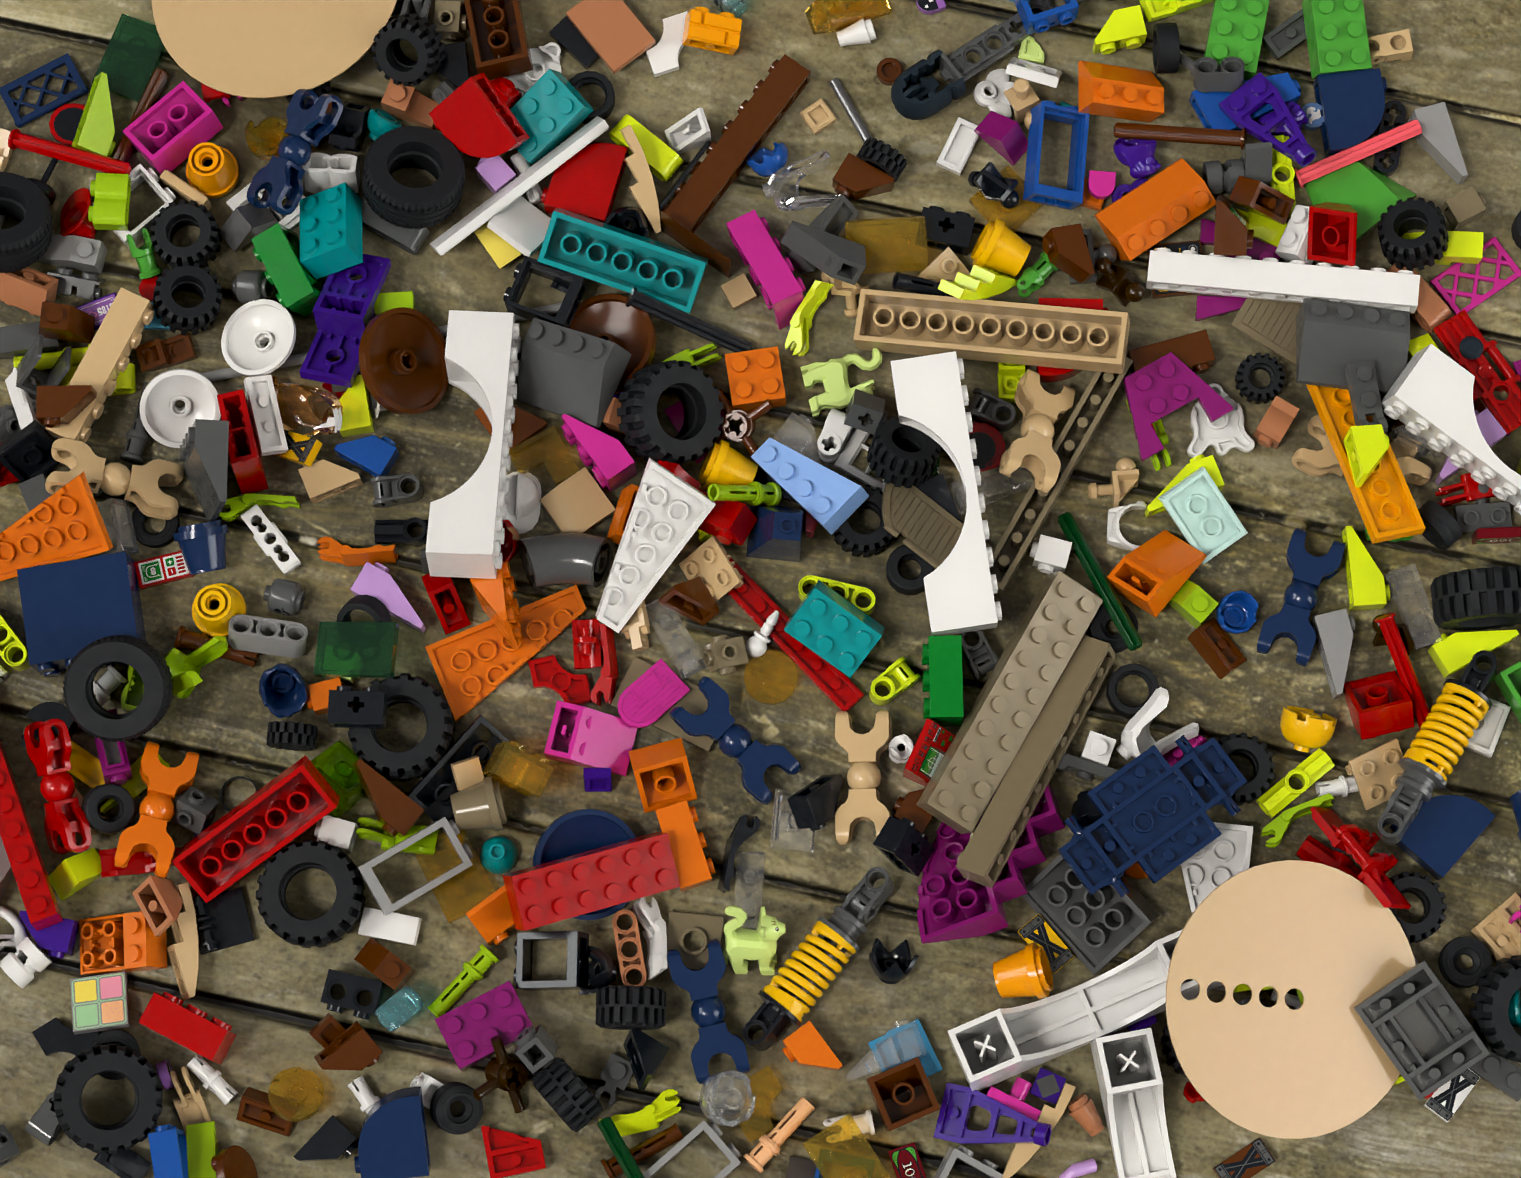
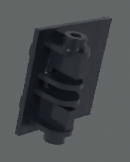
[193,887,254,955]

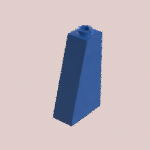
[1189,72,1301,131]

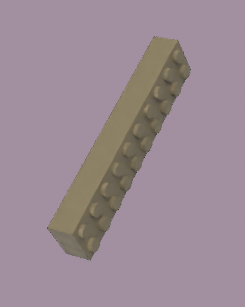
[916,571,1103,834]

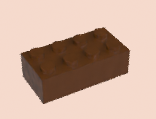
[464,0,534,80]

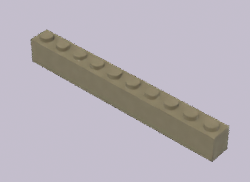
[989,357,1133,597]
[956,635,1117,889]

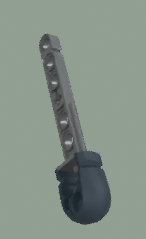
[891,0,1085,120]

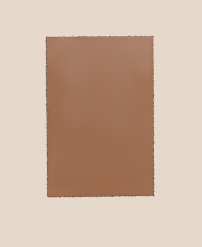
[566,0,656,74]

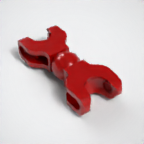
[24,718,92,854]

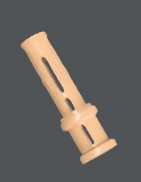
[742,1097,815,1174]

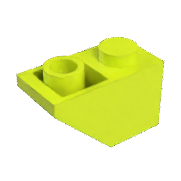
[1093,5,1147,55]

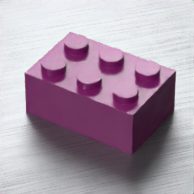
[435,980,534,1071]

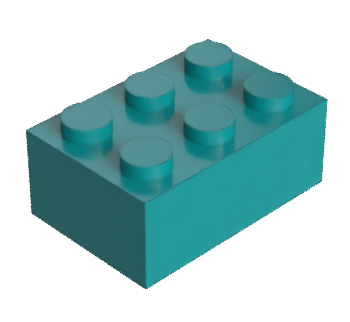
[510,69,594,164]
[300,182,363,279]
[784,580,885,678]

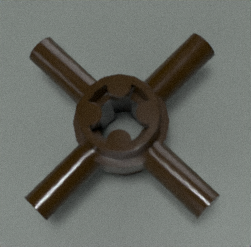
[473,1035,528,1113]

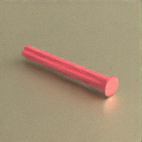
[1294,119,1422,188]

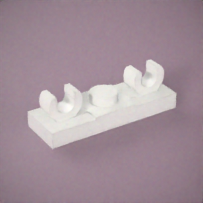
[243,375,288,456]

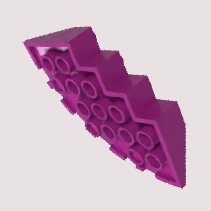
[917,770,1065,944]

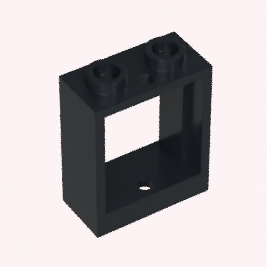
[503,256,587,328]
[513,931,589,991]

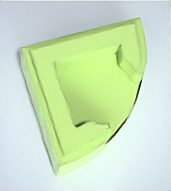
[1018,36,1044,65]

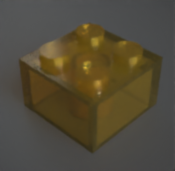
[483,740,554,798]

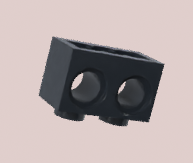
[320,969,386,1020]

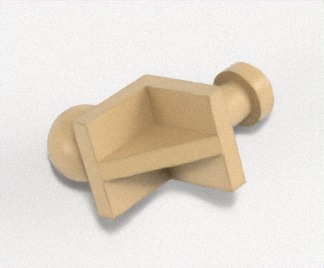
[1004,78,1044,130]
[821,272,869,317]
[1087,457,1139,508]

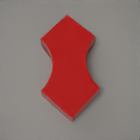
[528,655,592,705]

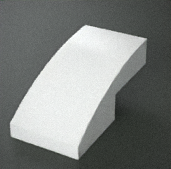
[358,907,422,946]

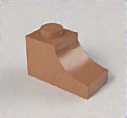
[381,79,439,130]
[1253,396,1300,449]

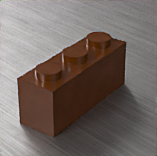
[1127,329,1215,374]

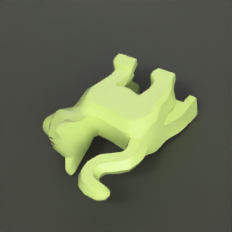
[800,348,882,418]
[723,905,786,975]

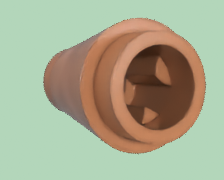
[1067,1093,1105,1137]

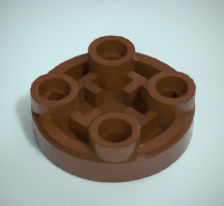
[211,1145,258,1178]

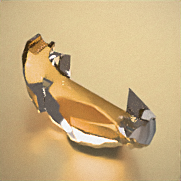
[263,374,343,436]

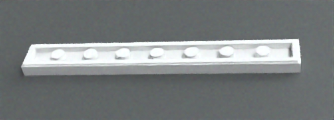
[430,116,609,256]

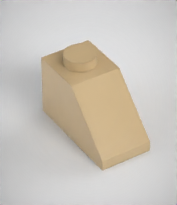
[298,459,363,505]

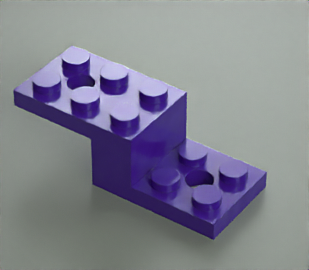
[299,254,392,388]

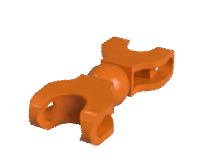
[114,741,199,878]

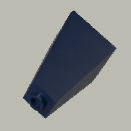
[746,504,805,562]

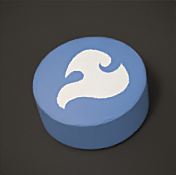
[1302,103,1324,131]

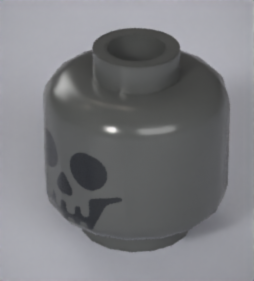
[263,578,305,616]

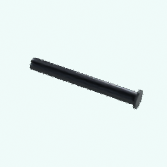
[625,287,752,352]

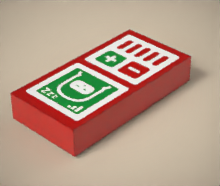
[134,551,194,590]

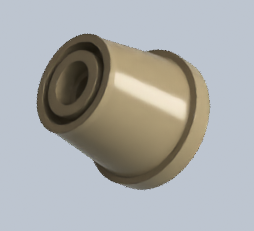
[450,776,508,831]

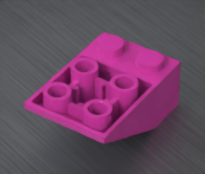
[561,414,637,493]
[544,700,638,777]

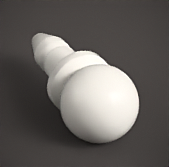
[745,610,779,658]

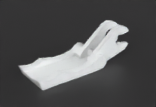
[632,897,668,980]

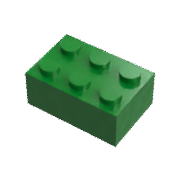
[251,223,324,316]
[921,635,964,726]

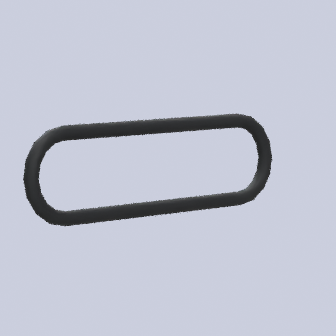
[659,141,711,210]

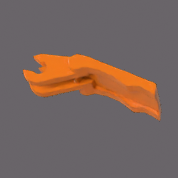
[317,536,398,566]

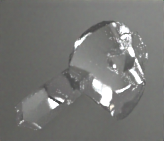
[762,150,840,212]

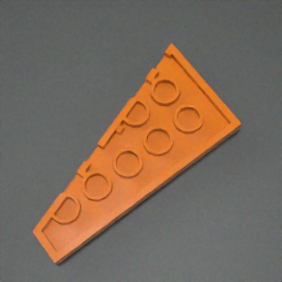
[0,471,113,581]
[425,585,587,723]

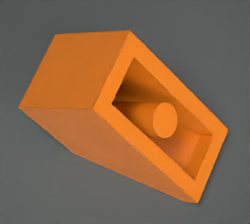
[781,1021,843,1071]

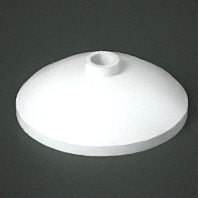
[221,299,296,377]
[139,369,221,448]

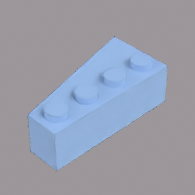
[751,437,869,535]

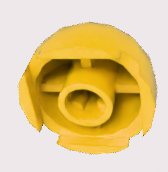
[1280,706,1337,753]

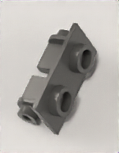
[47,266,106,300]

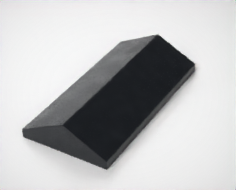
[407,714,520,829]

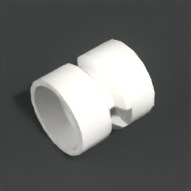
[0,936,52,989]

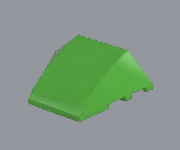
[1304,161,1417,244]

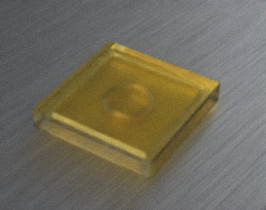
[969,165,1044,232]

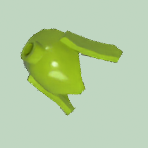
[164,636,228,699]

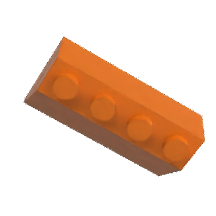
[1094,158,1216,261]

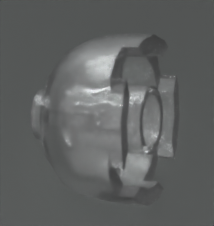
[699,1070,756,1127]

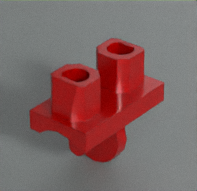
[572,618,602,670]

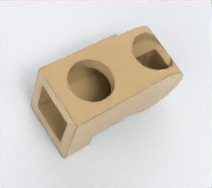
[1368,29,1413,65]

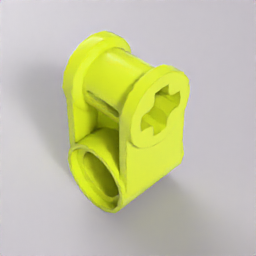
[869,656,921,706]

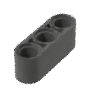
[362,196,430,255]

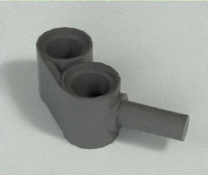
[1179,51,1245,93]

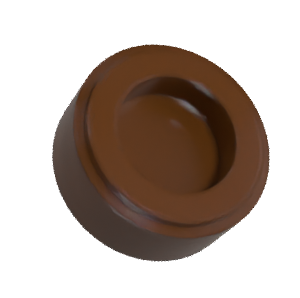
[876,58,903,86]

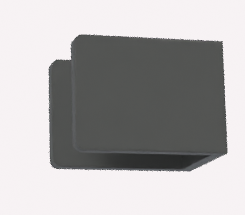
[16,334,71,395]

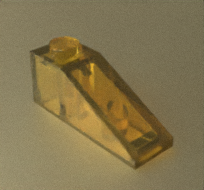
[805,0,892,35]

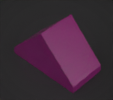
[974,111,1028,166]

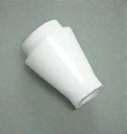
[836,18,877,47]

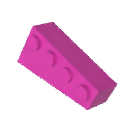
[726,210,806,330]

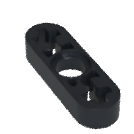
[1373,100,1406,177]

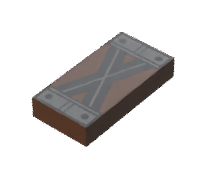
[1212,1137,1275,1178]

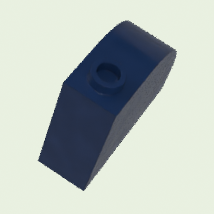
[1313,68,1387,158]
[1389,795,1496,881]
[354,1086,431,1178]

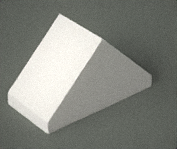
[665,108,711,154]

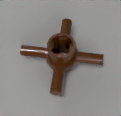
[712,389,774,456]

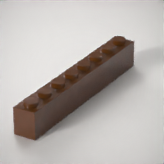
[659,54,810,233]

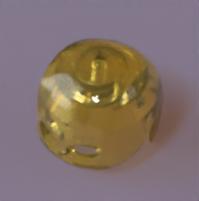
[245,116,289,161]

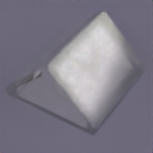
[770,789,815,852]

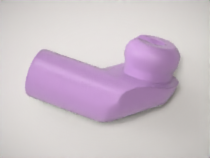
[1059,1158,1097,1178]

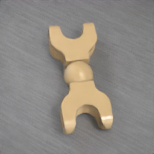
[999,369,1075,494]
[1291,415,1432,504]
[45,438,184,520]
[835,710,893,845]

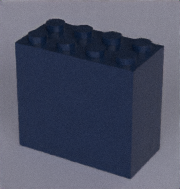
[17,551,146,677]

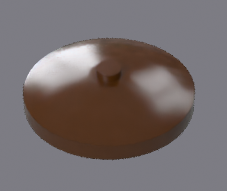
[569,294,657,395]
[359,307,449,416]

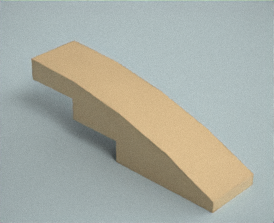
[619,125,661,234]
[167,882,198,1001]
[1002,1083,1076,1178]

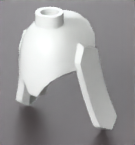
[1116,687,1199,761]

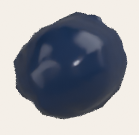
[258,663,308,718]

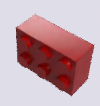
[138,991,237,1065]

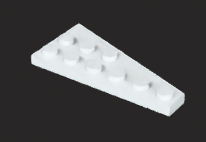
[595,458,716,633]
[1181,822,1254,991]

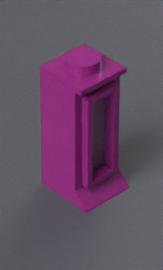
[94,709,133,785]

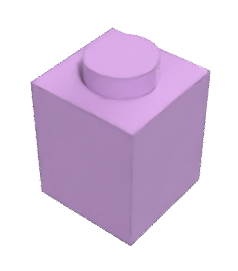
[475,155,517,194]

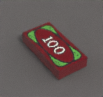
[1471,527,1521,545]
[888,1142,927,1178]

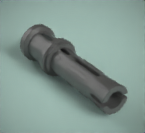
[120,382,150,465]

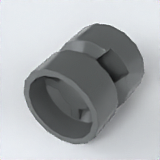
[1202,159,1245,195]

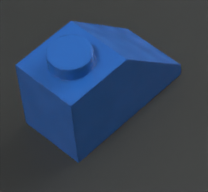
[334,435,400,477]

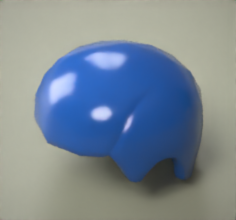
[746,142,788,177]
[1216,590,1259,634]

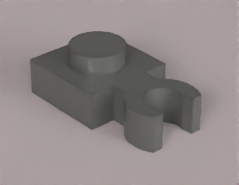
[595,1053,633,1106]

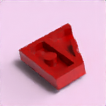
[481,1126,547,1178]

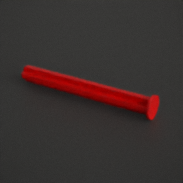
[8,128,132,175]
[1374,612,1430,730]

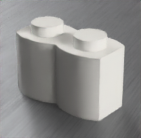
[302,153,361,193]

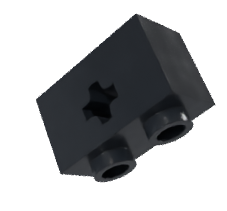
[915,206,975,256]
[327,686,388,729]
[873,816,934,877]

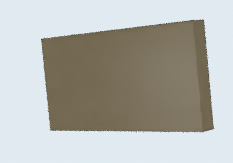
[611,656,733,753]

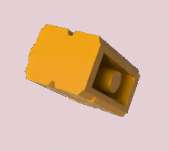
[682,7,742,55]

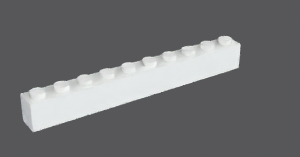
[1146,248,1420,313]

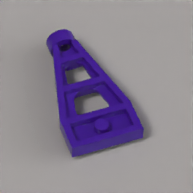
[1219,72,1317,167]
[933,1082,1052,1147]

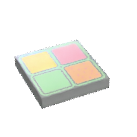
[70,971,130,1035]

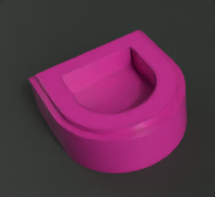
[1088,170,1116,199]

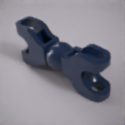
[247,89,343,215]
[1256,528,1346,667]
[669,676,801,805]
[667,938,750,1084]

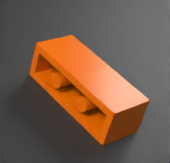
[655,800,716,892]

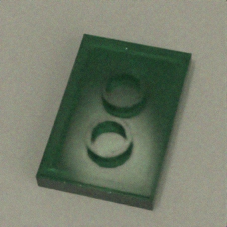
[92,14,166,103]
[314,622,399,678]

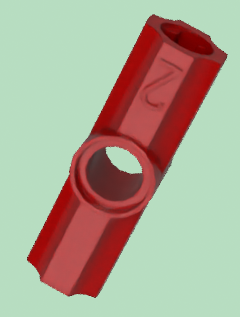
[1295,835,1366,885]

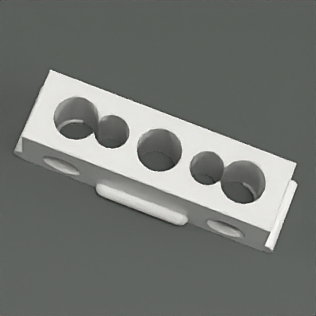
[5,367,45,430]
[240,504,301,576]

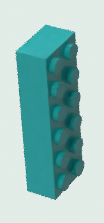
[537,207,709,313]

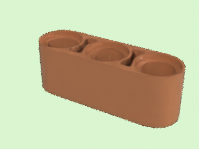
[1386,264,1452,333]
[612,909,648,986]

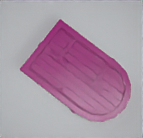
[617,659,690,728]

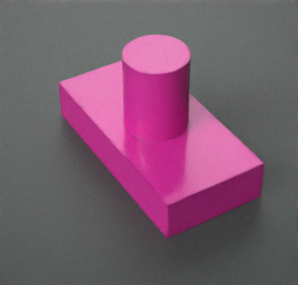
[986,1077,1042,1122]

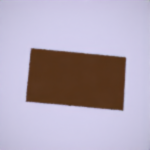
[660,211,731,278]

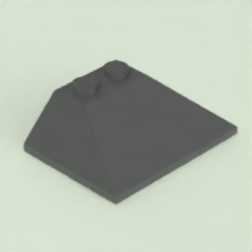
[1354,960,1490,1101]

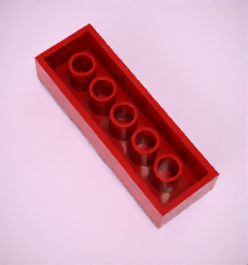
[171,755,340,903]
[502,832,680,931]

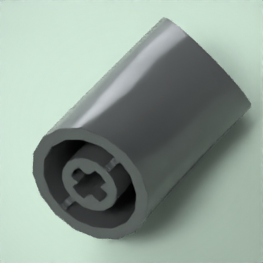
[519,533,613,589]

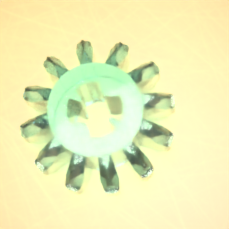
[375,986,424,1031]

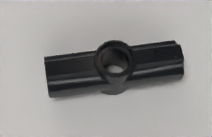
[374,517,429,547]

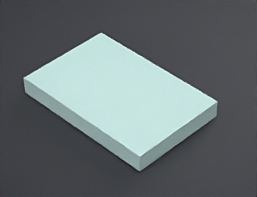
[1158,466,1248,564]

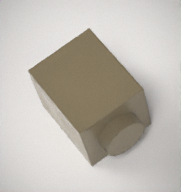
[1441,187,1486,231]

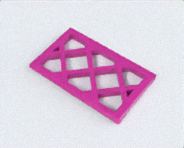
[1429,237,1521,315]

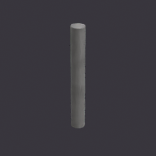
[829,78,872,143]

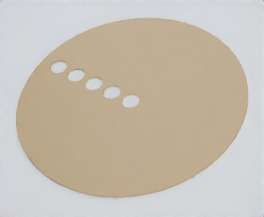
[152,0,397,98]
[1165,860,1416,1139]

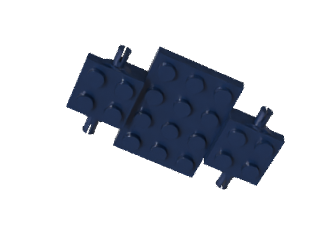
[1058,735,1247,898]

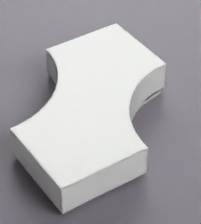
[646,11,688,77]

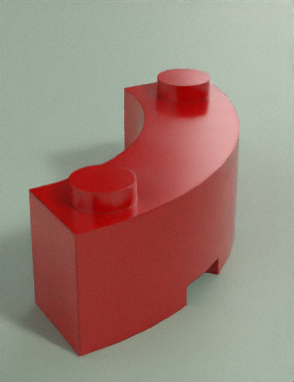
[657,460,758,545]

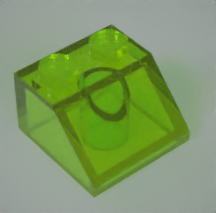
[311,740,365,818]

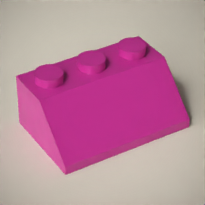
[123,81,224,175]

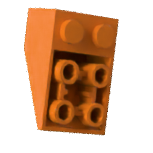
[1107,530,1207,618]
[470,559,522,649]
[79,911,167,975]

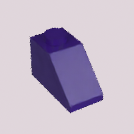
[19,910,79,959]

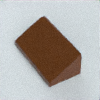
[1188,618,1247,679]
[236,1087,300,1137]

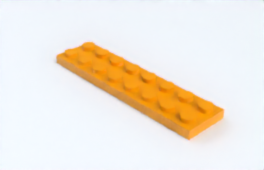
[1306,384,1426,544]

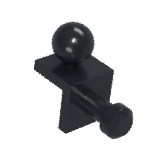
[968,162,1020,209]

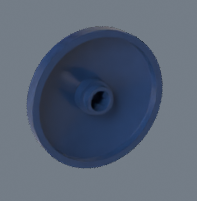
[533,809,636,920]

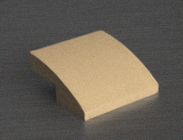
[539,467,615,534]
[1471,892,1521,961]

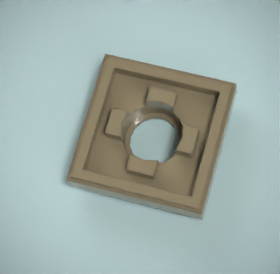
[667,911,724,970]

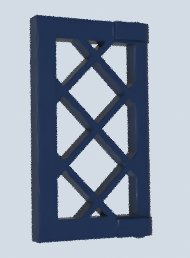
[0,53,89,128]

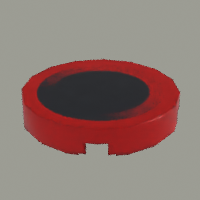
[969,422,1005,475]

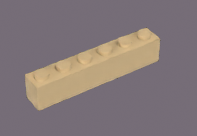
[45,287,154,443]

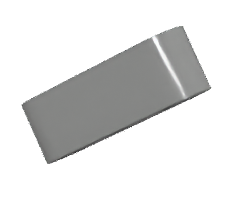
[228,614,308,658]

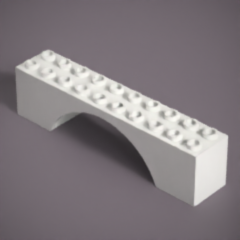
[425,310,521,579]
[1381,344,1521,515]
[890,351,1002,636]
[948,929,1223,1092]
[1090,1028,1177,1178]

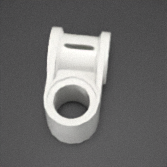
[817,408,854,463]

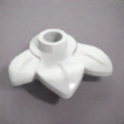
[974,69,1014,118]

